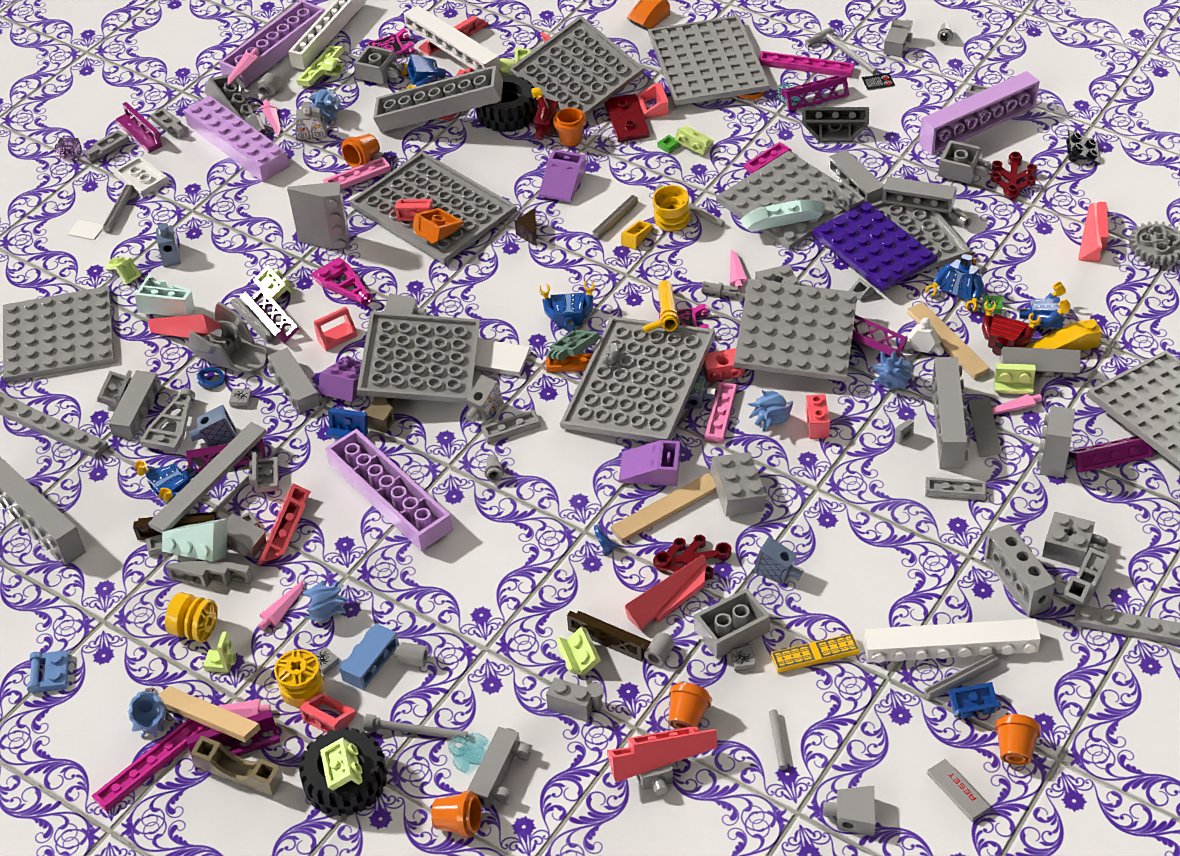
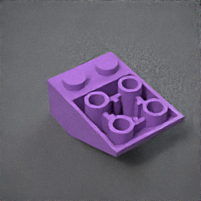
[538,149,586,202]
[318,357,362,402]
[618,440,681,486]

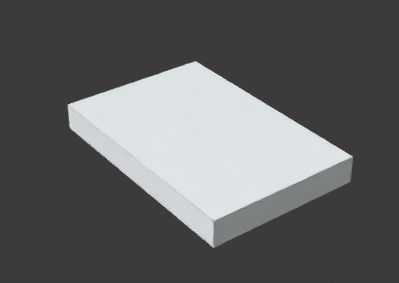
[113,156,169,197]
[474,339,530,377]

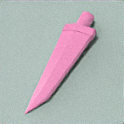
[228,49,259,85]
[260,100,281,136]
[729,250,747,291]
[992,394,1042,415]
[258,579,304,631]
[218,699,271,718]

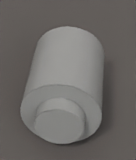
[644,633,675,666]
[395,642,429,667]

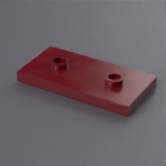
[604,94,650,142]

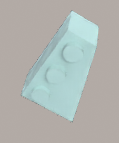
[134,275,194,317]
[162,518,228,562]

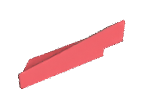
[418,15,489,55]
[1078,202,1109,262]
[148,314,221,338]
[256,483,311,566]
[625,555,707,631]
[607,727,718,782]

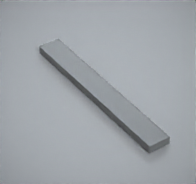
[149,422,267,533]

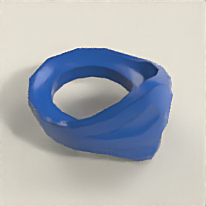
[197,367,225,388]
[594,524,618,554]

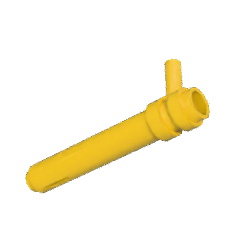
[642,280,679,333]

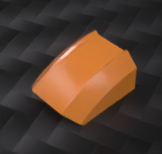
[627,0,670,29]
[413,208,464,244]

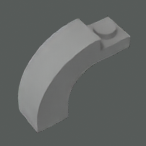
[1063,547,1110,606]

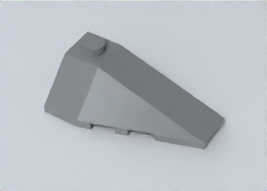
[204,74,253,122]

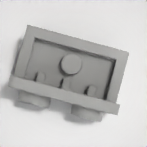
[827,180,865,211]
[97,370,132,408]
[249,452,279,493]

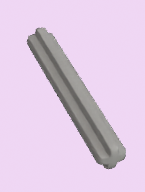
[102,184,134,233]
[592,195,638,239]
[231,297,273,342]
[924,654,999,700]

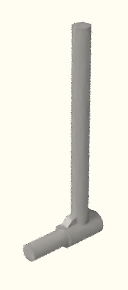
[805,27,878,75]

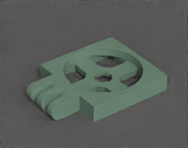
[546,329,601,360]

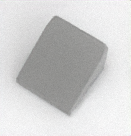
[849,278,876,302]

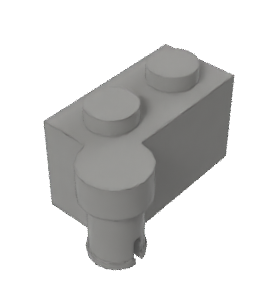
[884,18,913,57]
[227,513,266,559]
[546,677,604,722]

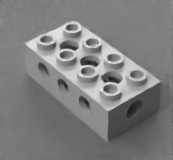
[984,524,1056,617]

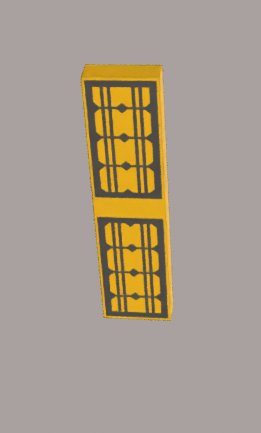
[771,633,859,673]

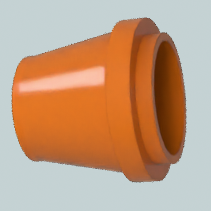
[553,107,586,146]
[341,134,380,168]
[668,682,712,729]
[995,714,1041,765]
[431,791,482,838]

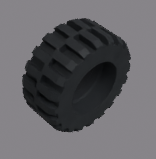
[476,75,537,132]
[299,727,387,816]

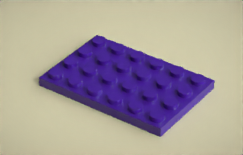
[813,201,937,292]

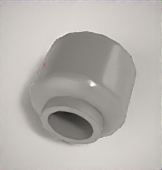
[258,73,282,96]

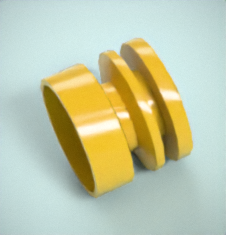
[652,185,690,232]
[165,592,218,643]
[274,650,325,707]

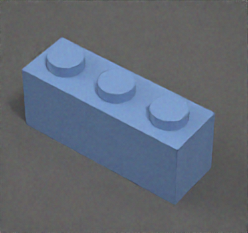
[339,623,399,690]

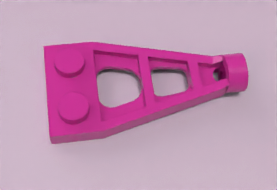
[311,257,373,305]

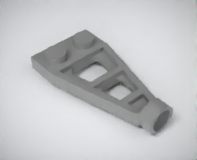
[140,388,196,453]

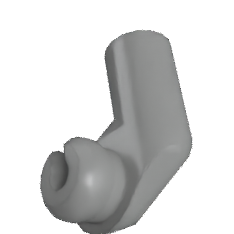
[602,343,619,366]

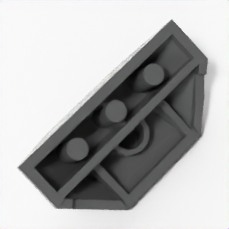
[802,107,869,142]

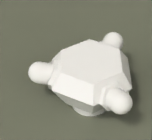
[904,318,944,355]

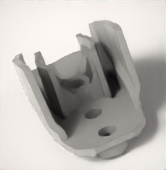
[185,302,267,373]

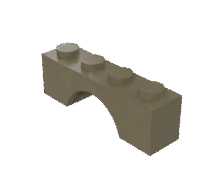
[364,397,397,433]
[190,736,283,797]

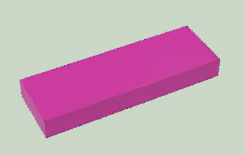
[744,142,792,174]

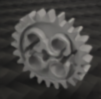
[1129,221,1180,266]

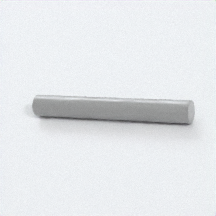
[769,709,788,770]

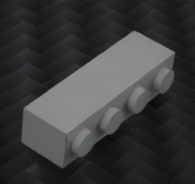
[828,150,884,204]
[882,177,957,213]
[267,347,320,414]
[1001,347,1081,378]
[108,370,161,439]

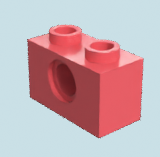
[702,348,744,382]
[805,394,830,439]

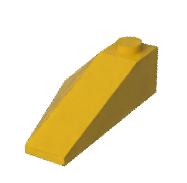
[1023,319,1102,351]

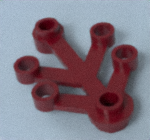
[990,151,1037,200]
[653,535,732,580]

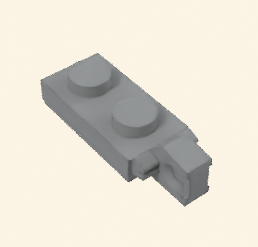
[150,108,185,138]
[85,130,129,162]

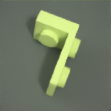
[104,256,141,284]
[203,632,236,673]

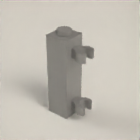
[467,726,531,809]

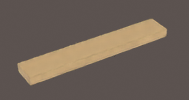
[907,302,990,379]
[611,473,716,543]
[158,686,261,743]

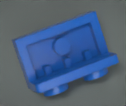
[326,408,368,439]
[948,682,1001,719]

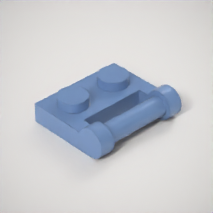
[27,650,69,693]

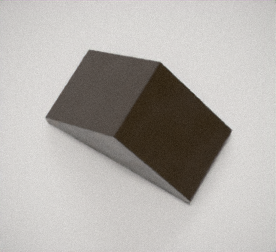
[515,209,537,245]

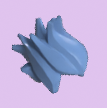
[308,89,341,125]
[872,351,914,391]
[748,390,793,431]
[303,580,349,621]
[127,691,168,738]

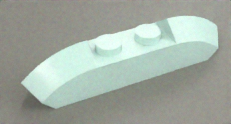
[740,200,825,232]

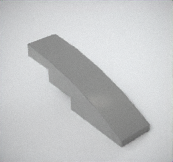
[166,561,253,588]

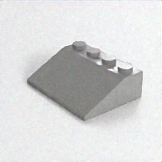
[287,182,350,250]

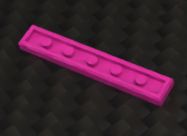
[758,51,855,78]
[92,719,211,813]

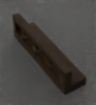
[133,512,218,540]
[567,610,651,662]

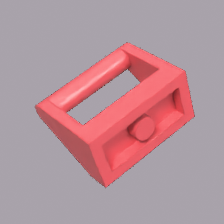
[636,83,669,118]
[395,199,434,221]
[313,307,358,351]
[299,693,357,733]

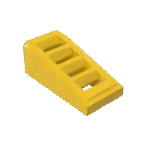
[621,220,653,249]

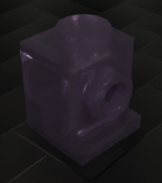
[55,138,82,161]

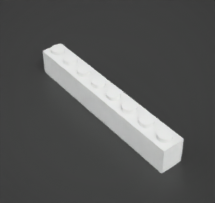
[288,0,366,70]
[404,5,500,71]
[863,619,1041,663]

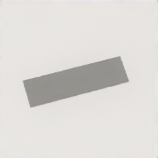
[969,397,1002,457]

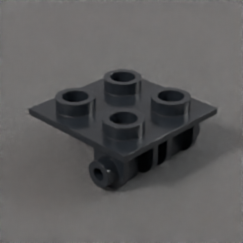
[1066,130,1100,164]

